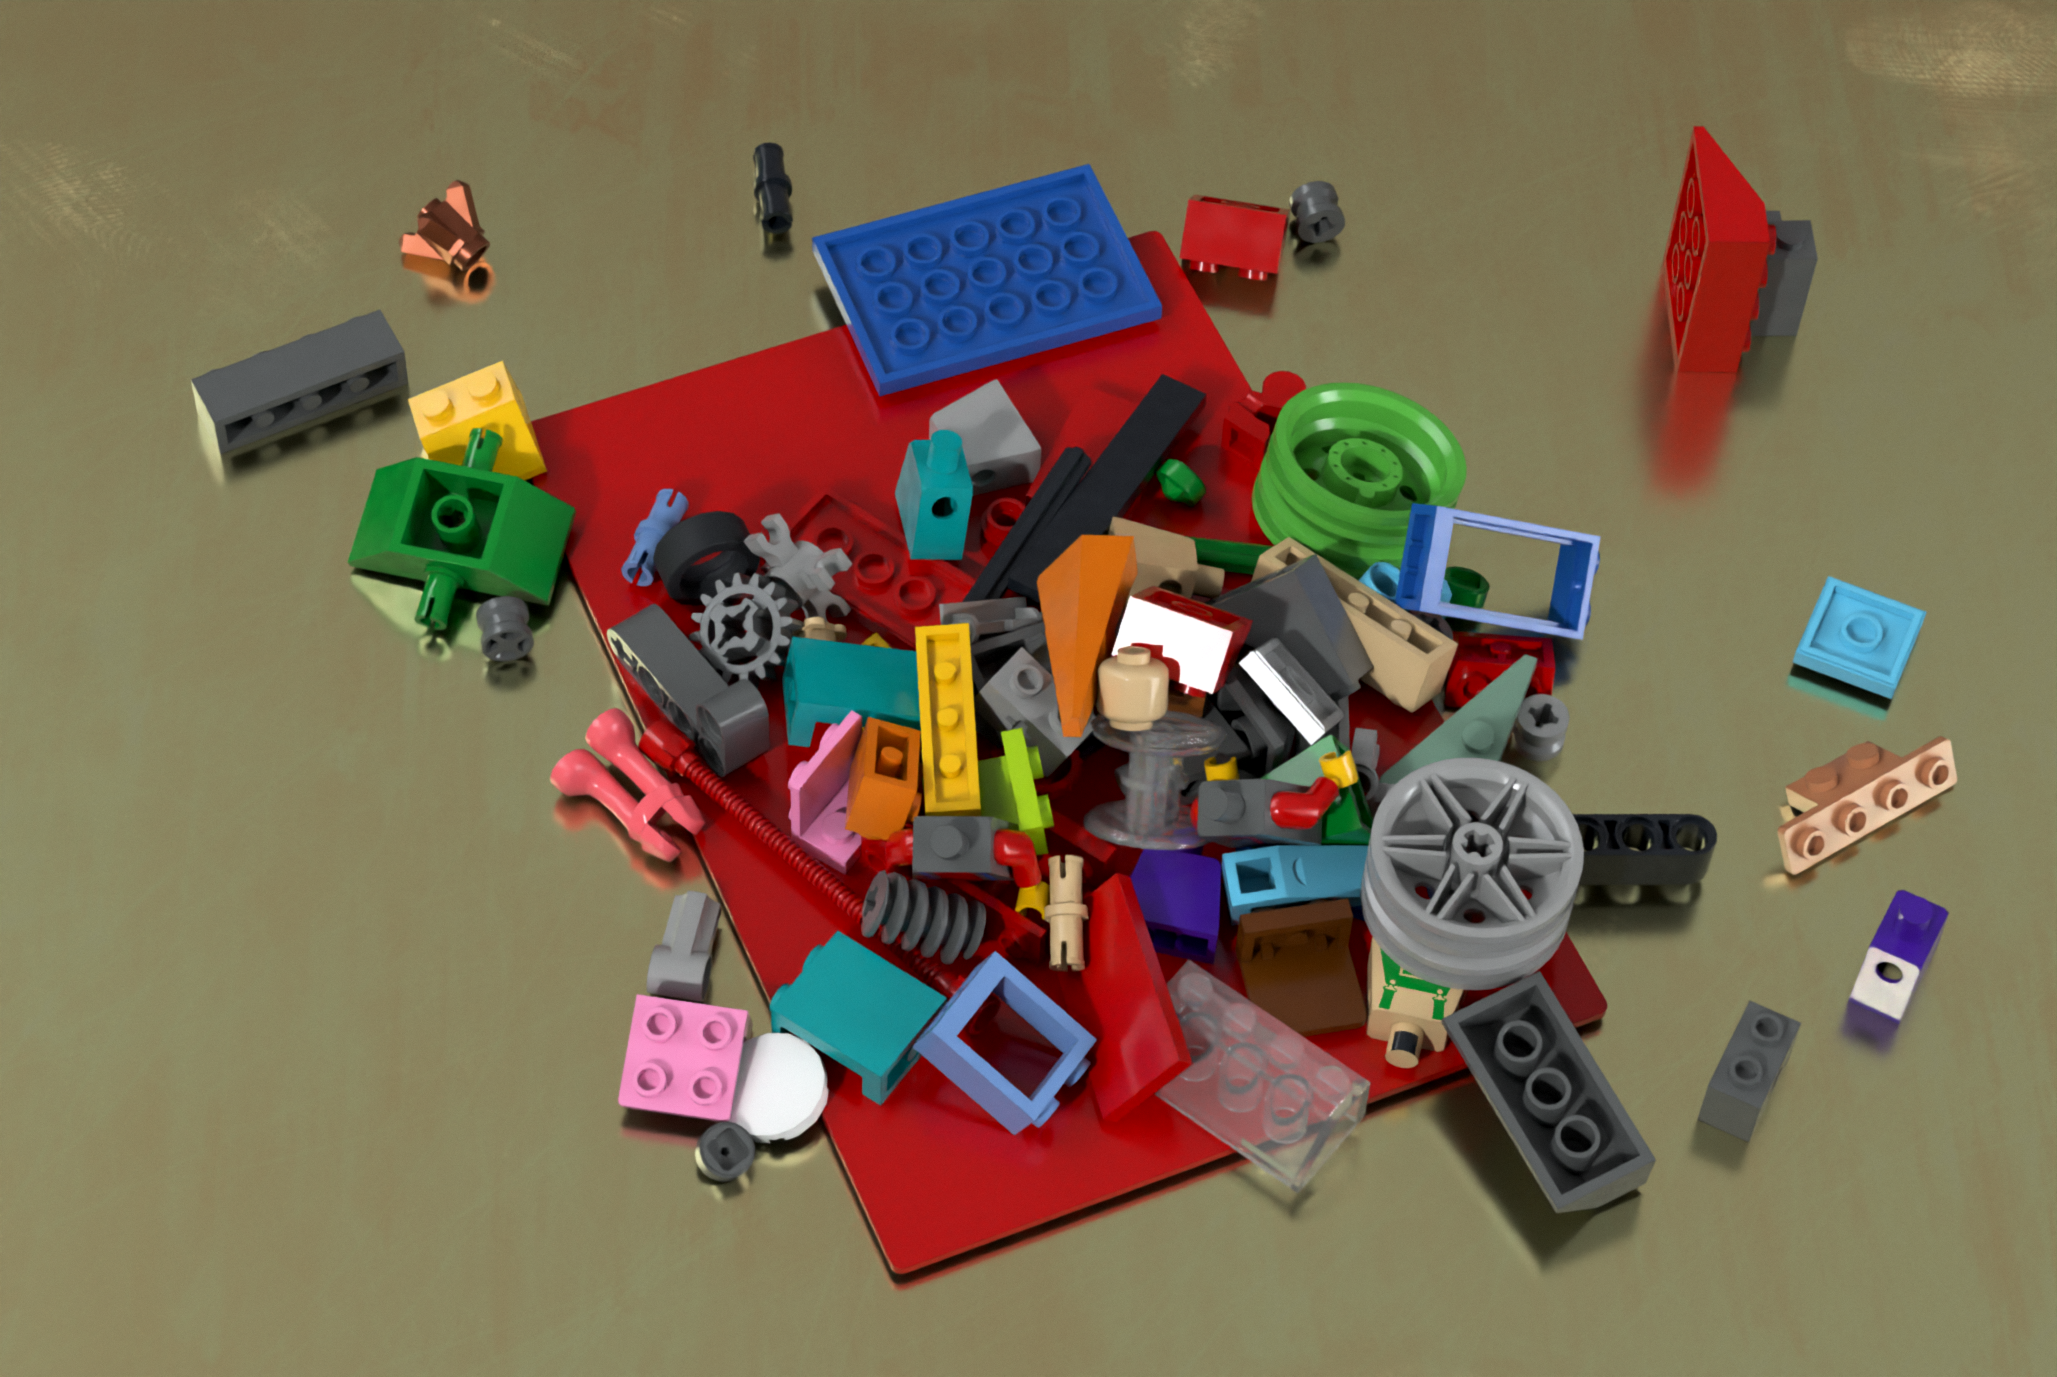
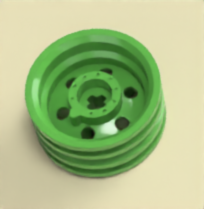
[1252,382,1467,580]

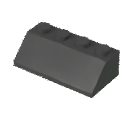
[1441,971,1656,1213]

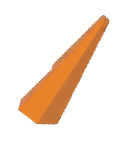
[1037,535,1138,737]

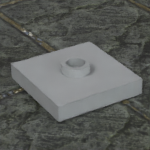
[1239,637,1344,745]

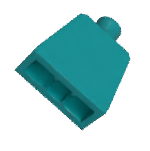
[895,430,973,560]

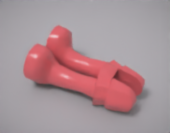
[550,708,705,862]

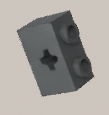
[1697,1000,1801,1142]

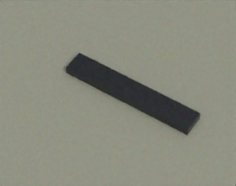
[1008,374,1207,604]

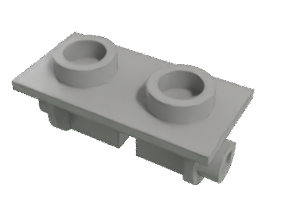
[939,597,1043,645]

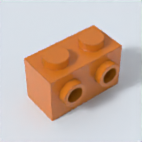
[845,717,923,840]

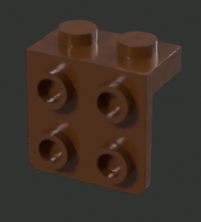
[1235,898,1367,1042]

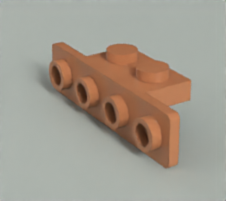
[1777,736,1957,875]

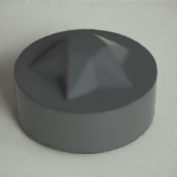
[695,1122,755,1182]

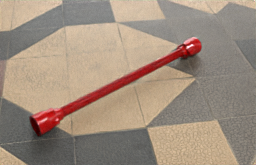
[638,718,1000,1035]

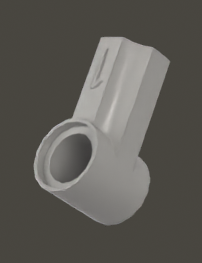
[646,890,721,1002]

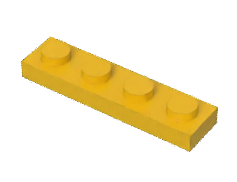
[915,623,982,816]

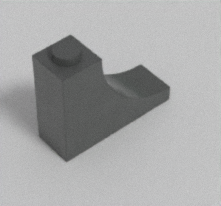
[1749,211,1818,336]
[1204,554,1374,701]

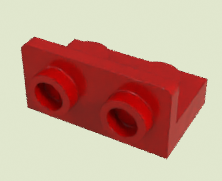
[1444,631,1555,708]

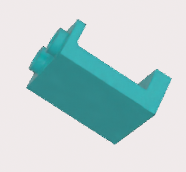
[782,636,921,747]
[769,931,947,1105]

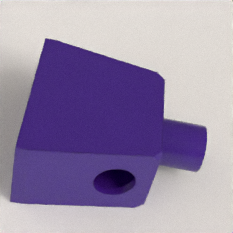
[1130,831,1221,964]
[1849,890,1949,1024]

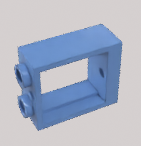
[912,951,1097,1135]

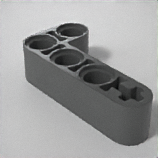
[607,604,770,777]

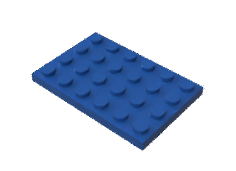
[812,164,1162,397]

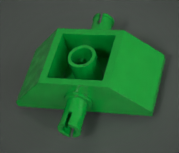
[348,428,576,630]

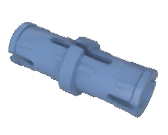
[621,489,689,586]

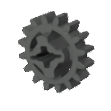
[689,572,803,689]

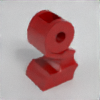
[1221,371,1306,470]

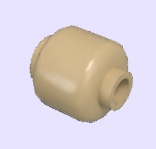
[1096,646,1169,731]

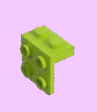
[922,728,1054,855]

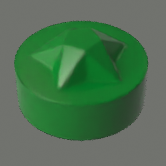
[1156,459,1206,508]
[1444,566,1490,609]

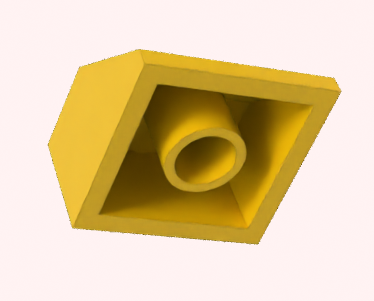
[408,361,547,481]

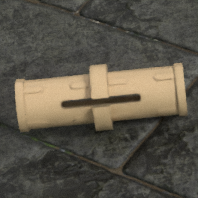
[1044,855,1088,972]

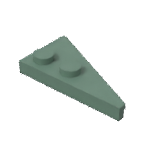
[1379,654,1538,784]

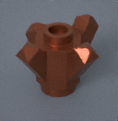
[399,180,490,271]

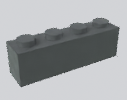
[191,310,408,454]

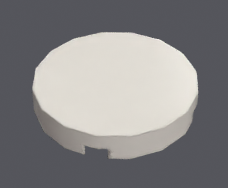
[728,1033,829,1143]

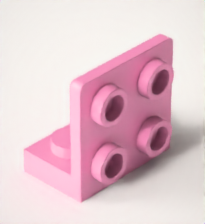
[788,711,862,875]
[618,994,753,1122]

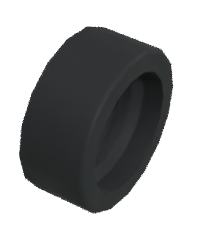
[653,511,760,606]

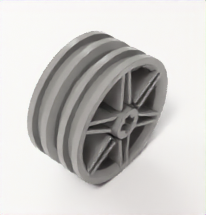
[1360,758,1584,990]

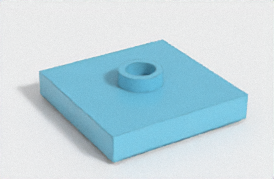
[1792,576,1927,699]

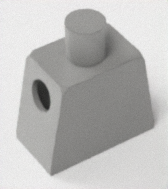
[929,379,1041,496]

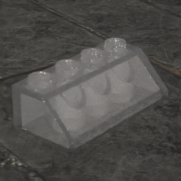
[1154,960,1371,1193]

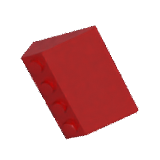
[1663,126,1776,373]

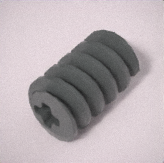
[861,870,986,965]

